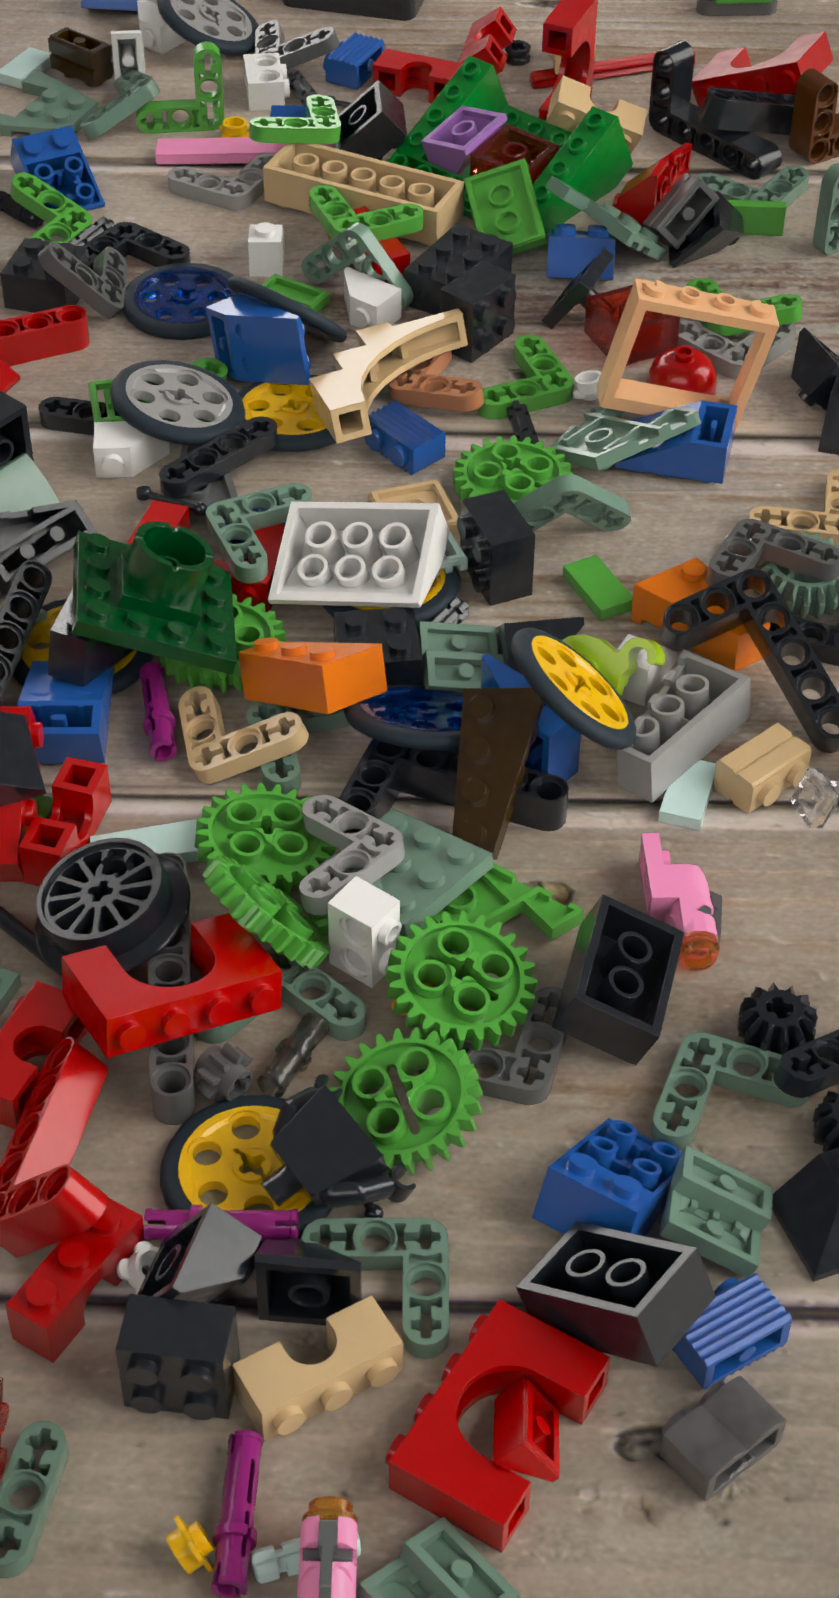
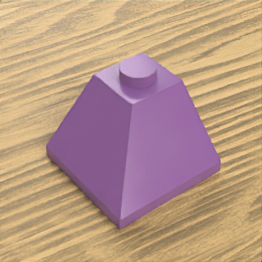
[421,105,508,175]

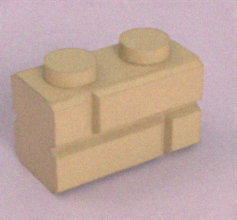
[713,722,812,814]

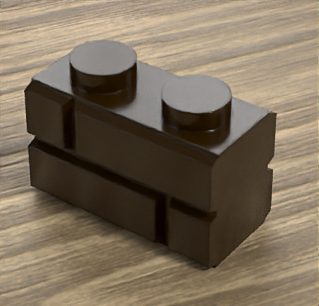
[48,27,114,87]

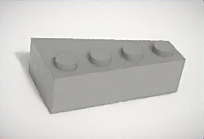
[617,649,751,802]

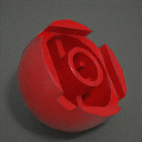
[647,345,717,396]

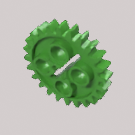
[453,435,573,503]
[158,594,286,694]
[194,782,336,896]
[202,855,331,969]
[385,911,537,1051]
[329,1027,483,1176]

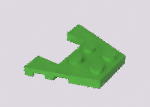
[420,863,584,987]

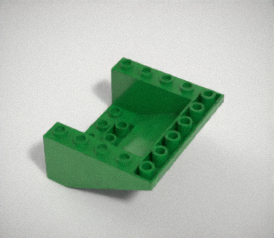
[387,55,633,235]

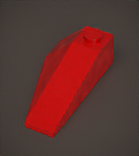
[613,142,692,231]

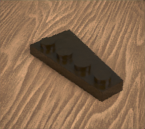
[452,688,547,860]

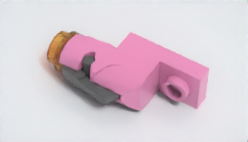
[638,833,722,971]
[297,1496,358,1598]

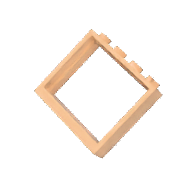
[597,278,779,432]

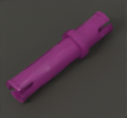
[139,662,177,762]
[144,1205,299,1241]
[211,1430,263,1598]

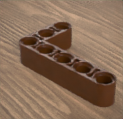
[789,68,839,164]

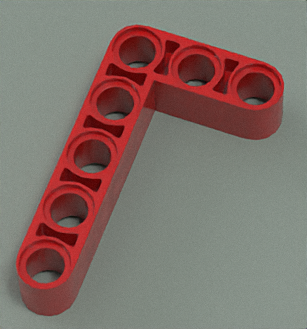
[0,305,90,366]
[0,1037,108,1258]

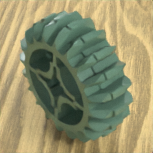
[754,530,839,620]

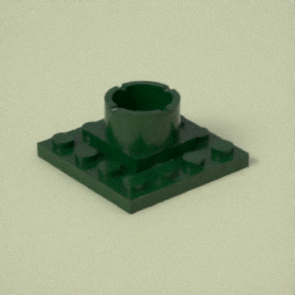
[72,521,237,675]

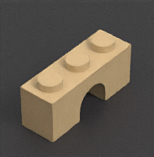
[546,76,647,155]
[232,1295,403,1442]

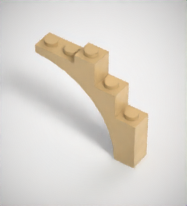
[309,308,468,444]

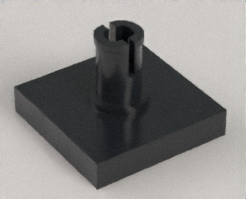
[541,247,615,330]

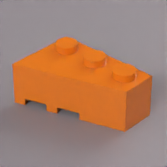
[631,557,770,671]
[238,638,388,714]

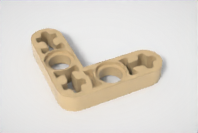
[748,469,839,545]
[178,686,309,784]

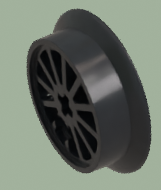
[34,838,191,973]

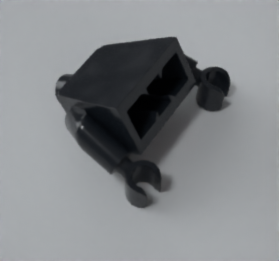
[260,1074,416,1208]

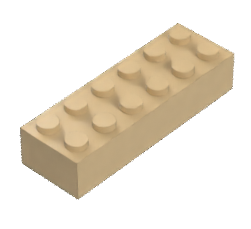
[263,143,464,246]

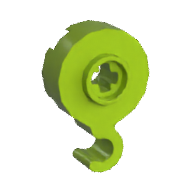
[562,634,665,697]

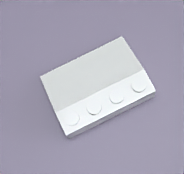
[268,501,449,608]

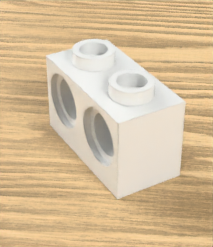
[243,53,290,111]
[328,876,402,988]

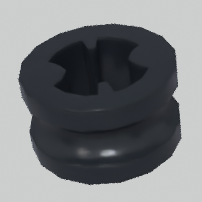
[505,40,531,66]

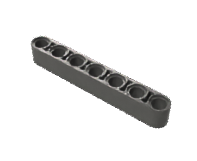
[148,852,196,1125]

